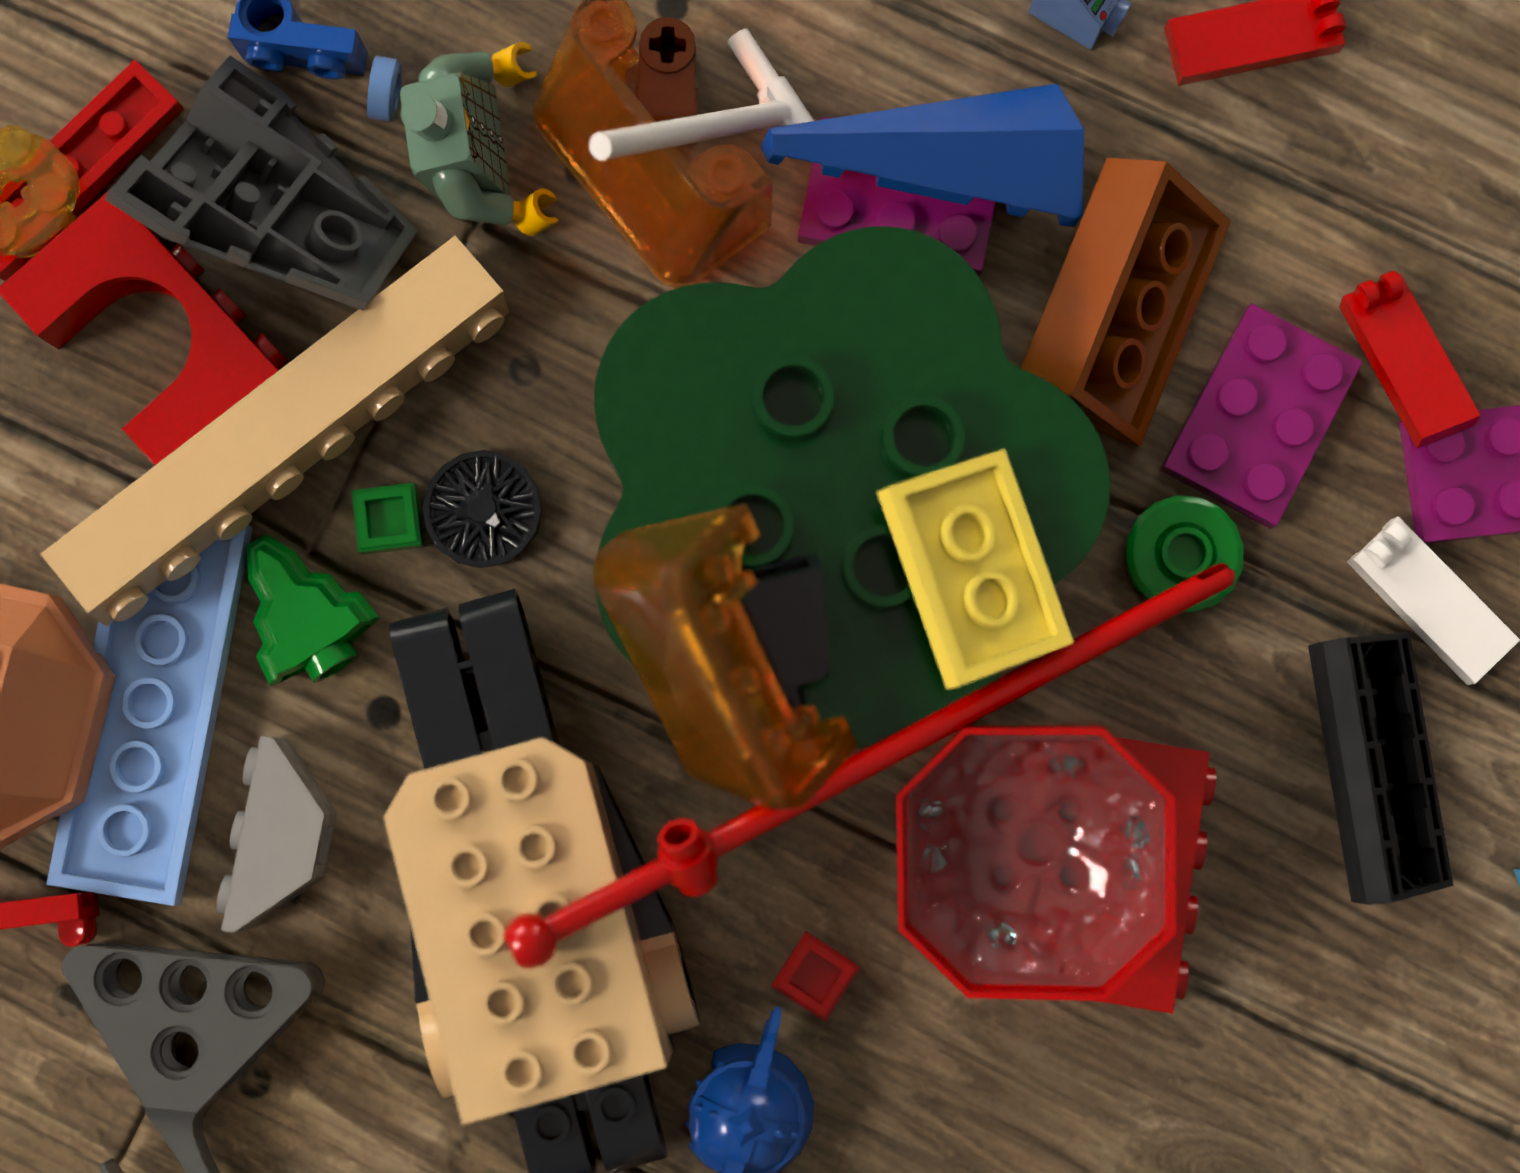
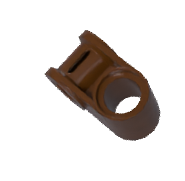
[634,17,698,145]

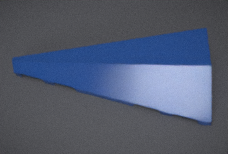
[760,83,1084,227]

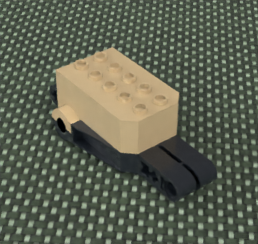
[383,588,700,1173]

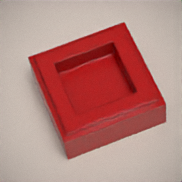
[771,931,860,1022]

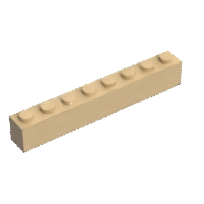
[40,235,509,626]

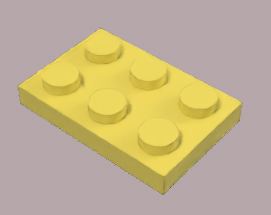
[877,449,1074,689]

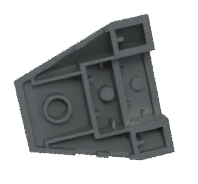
[105,56,418,311]

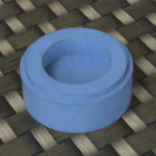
[367,55,402,122]

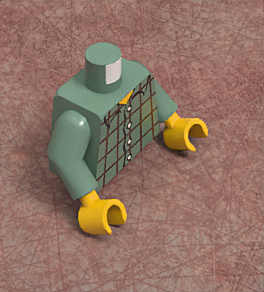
[400,42,558,236]

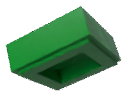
[351,483,424,555]

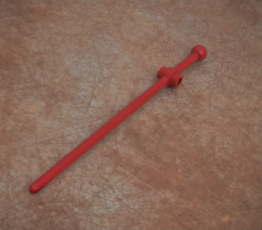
[503,563,1235,969]

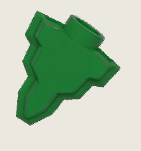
[246,534,381,686]

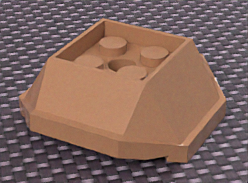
[0,584,116,850]

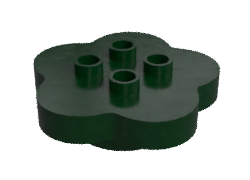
[594,226,1110,750]

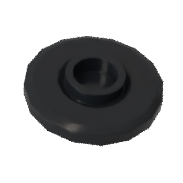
[423,450,542,569]

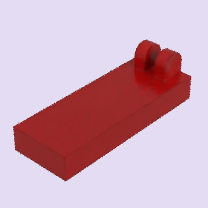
[1164,0,1347,86]
[1339,270,1481,449]
[0,892,100,947]

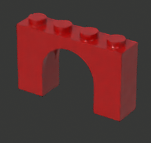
[0,192,288,465]
[1050,737,1216,1014]

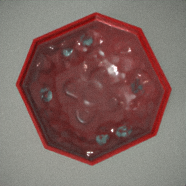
[896,725,1176,1001]

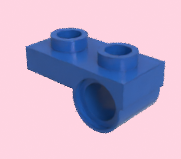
[228,0,368,79]

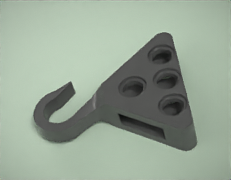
[62,941,325,1173]

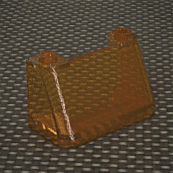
[533,0,772,288]
[593,504,858,810]

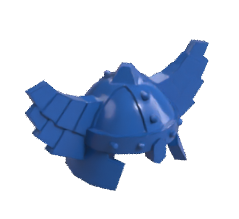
[685,1006,814,1173]

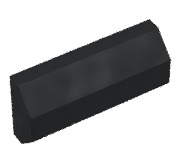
[1308,632,1454,905]

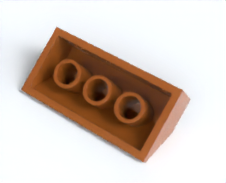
[1021,158,1231,447]

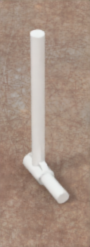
[589,29,814,161]

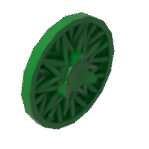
[1124,495,1244,613]

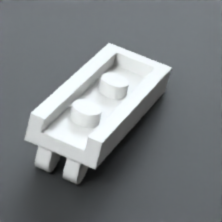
[1347,516,1520,685]

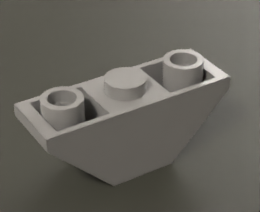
[217,736,337,933]

